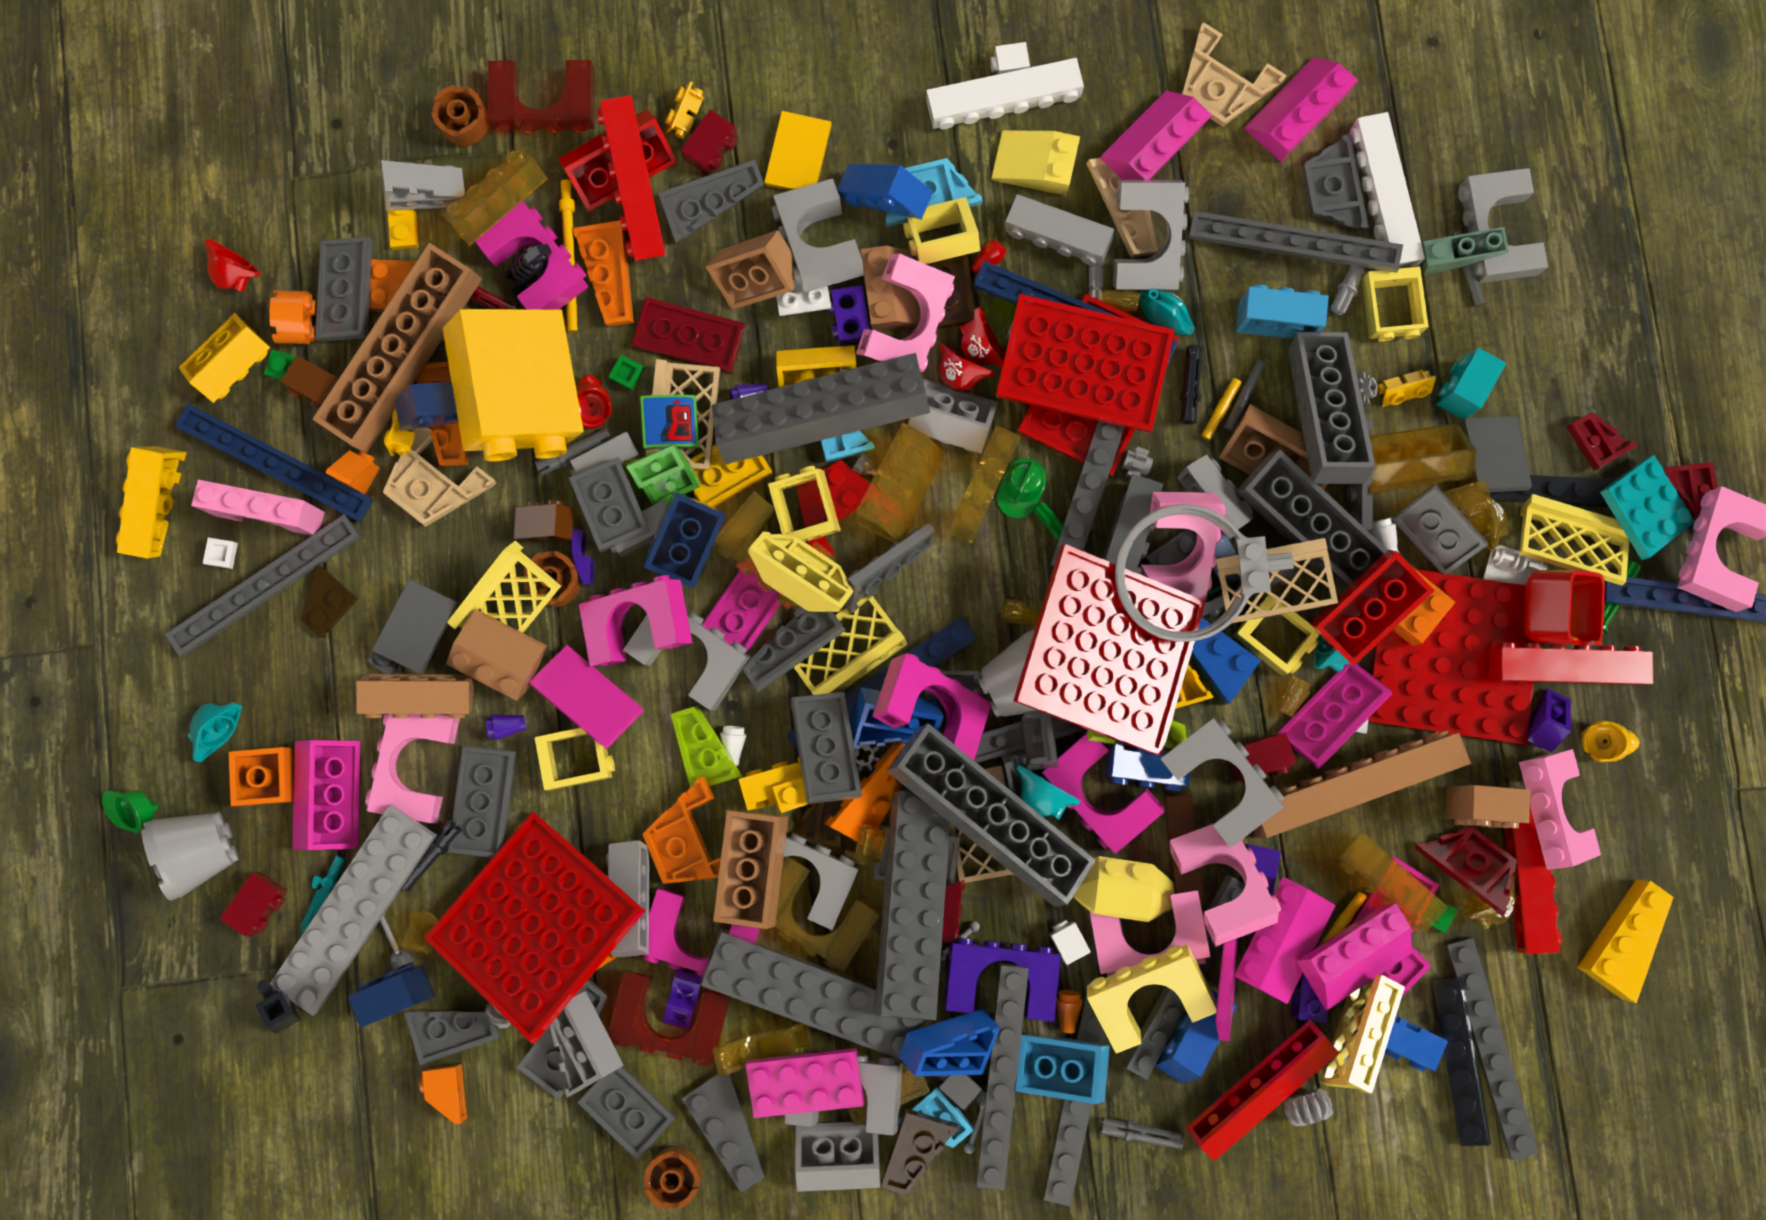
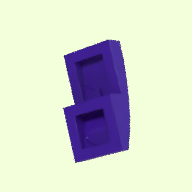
[571,530,595,587]
[663,970,701,1030]

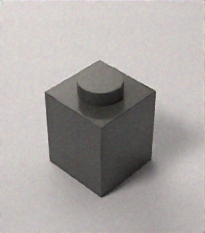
[938,1075,982,1110]

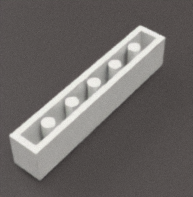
[926,58,1084,129]
[1350,112,1425,269]

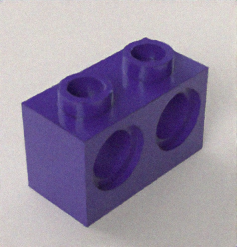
[829,285,870,346]
[1290,973,1327,1023]

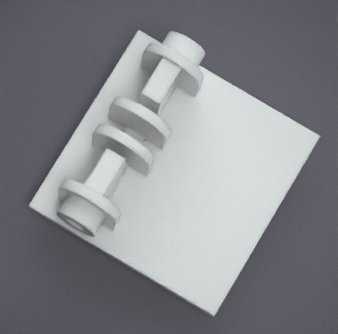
[776,267,831,316]
[1483,543,1547,585]

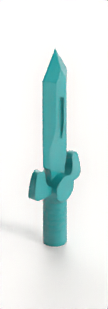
[300,855,346,935]

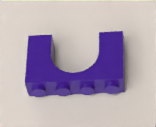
[942,937,1061,1022]

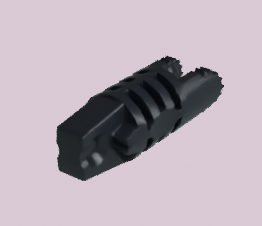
[504,244,552,294]

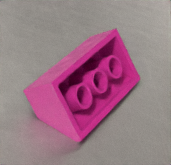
[1244,57,1358,163]
[1100,91,1212,180]
[292,740,360,850]
[1234,877,1336,1004]
[1297,903,1412,1010]

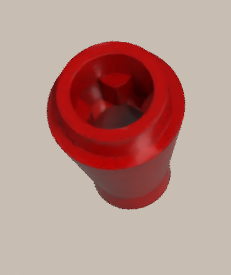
[970,238,1007,275]

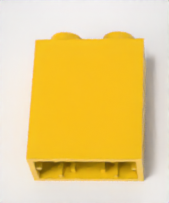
[442,309,584,462]

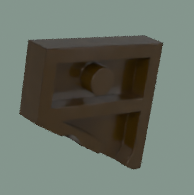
[300,564,359,638]
[790,800,844,847]

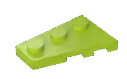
[671,706,743,788]

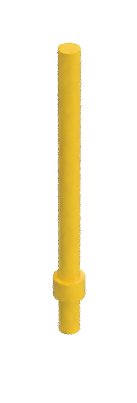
[559,179,578,333]

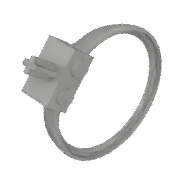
[1115,504,1294,642]

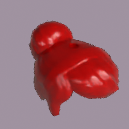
[576,374,612,429]

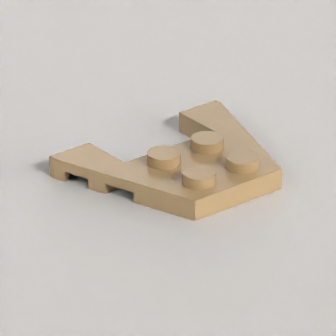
[1182,22,1287,127]
[383,427,496,527]

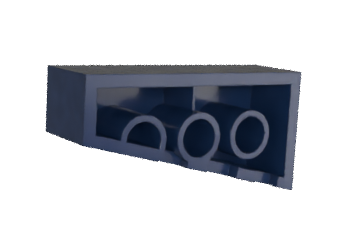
[394,382,459,431]

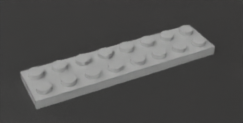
[270,804,437,1016]

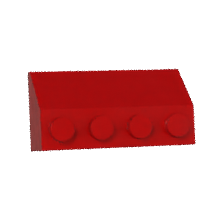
[558,109,677,212]
[1309,550,1435,666]

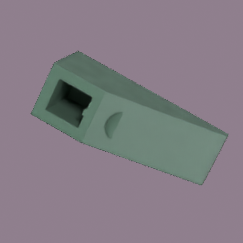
[1421,227,1509,275]

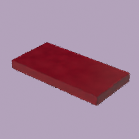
[631,297,746,374]

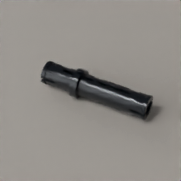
[1180,345,1203,425]
[401,820,462,892]

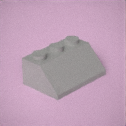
[907,379,998,454]
[1177,455,1254,530]
[795,1121,880,1192]

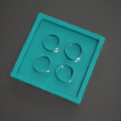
[1600,455,1695,560]

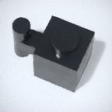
[256,980,301,1034]

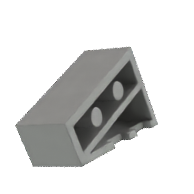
[381,160,466,211]
[550,991,624,1098]

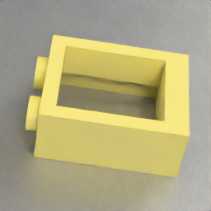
[903,197,980,264]
[1361,267,1428,342]
[768,466,841,542]
[1232,594,1319,676]
[535,728,615,791]

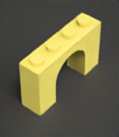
[1087,944,1217,1054]

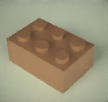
[1445,785,1530,828]

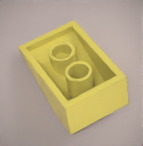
[991,130,1080,196]

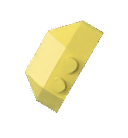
[748,532,853,612]
[1073,856,1174,922]

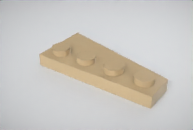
[1086,158,1158,258]

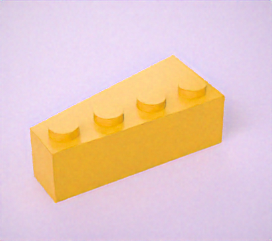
[116,446,187,559]
[739,757,802,811]
[1577,879,1673,1003]

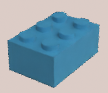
[1235,284,1329,339]
[1016,1033,1110,1104]

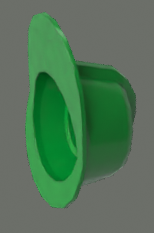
[997,458,1047,519]
[102,790,159,834]

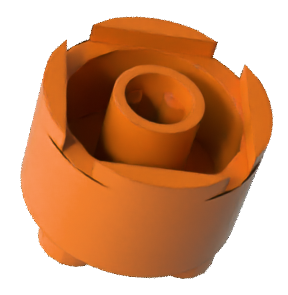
[270,290,317,344]

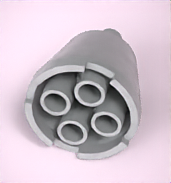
[979,629,1035,717]
[141,811,239,901]

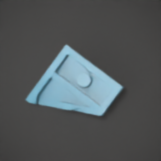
[820,431,875,462]
[899,1086,974,1148]

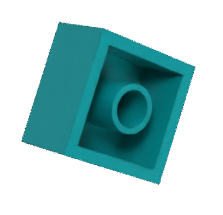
[1436,347,1506,420]

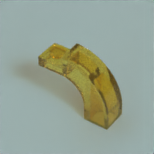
[712,1022,814,1076]

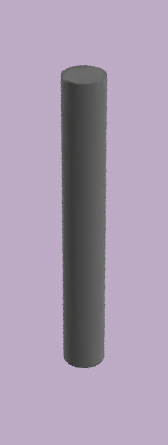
[1451,230,1485,307]
[1224,359,1266,432]

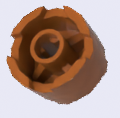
[431,85,491,148]
[523,551,582,607]
[644,1146,702,1209]

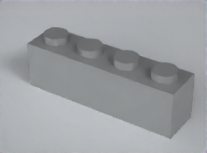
[1005,194,1114,266]
[606,840,649,957]

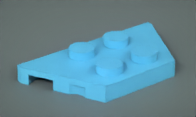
[886,158,983,227]

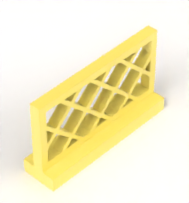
[1519,494,1629,586]
[447,541,561,633]
[794,596,907,695]
[1320,975,1404,1093]

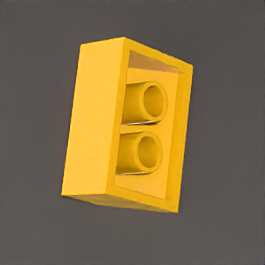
[179,312,270,403]
[776,345,856,387]

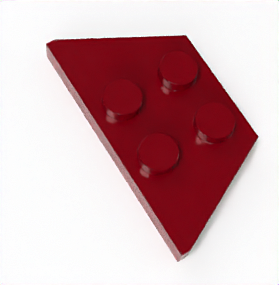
[1416,826,1517,916]

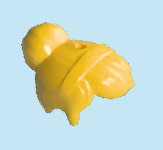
[1581,720,1640,762]

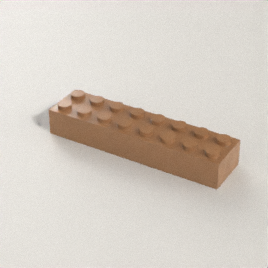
[313,243,482,453]
[1253,730,1471,838]

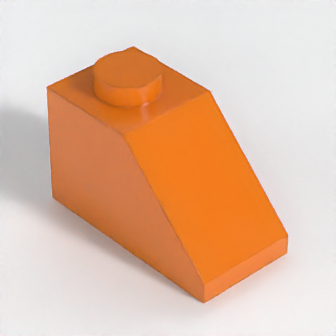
[325,450,380,495]
[419,1063,467,1124]

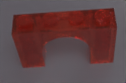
[487,60,595,133]
[608,970,731,1066]

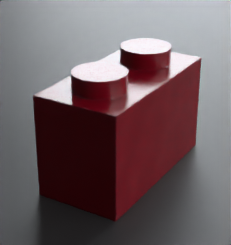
[681,109,738,176]
[220,872,287,937]

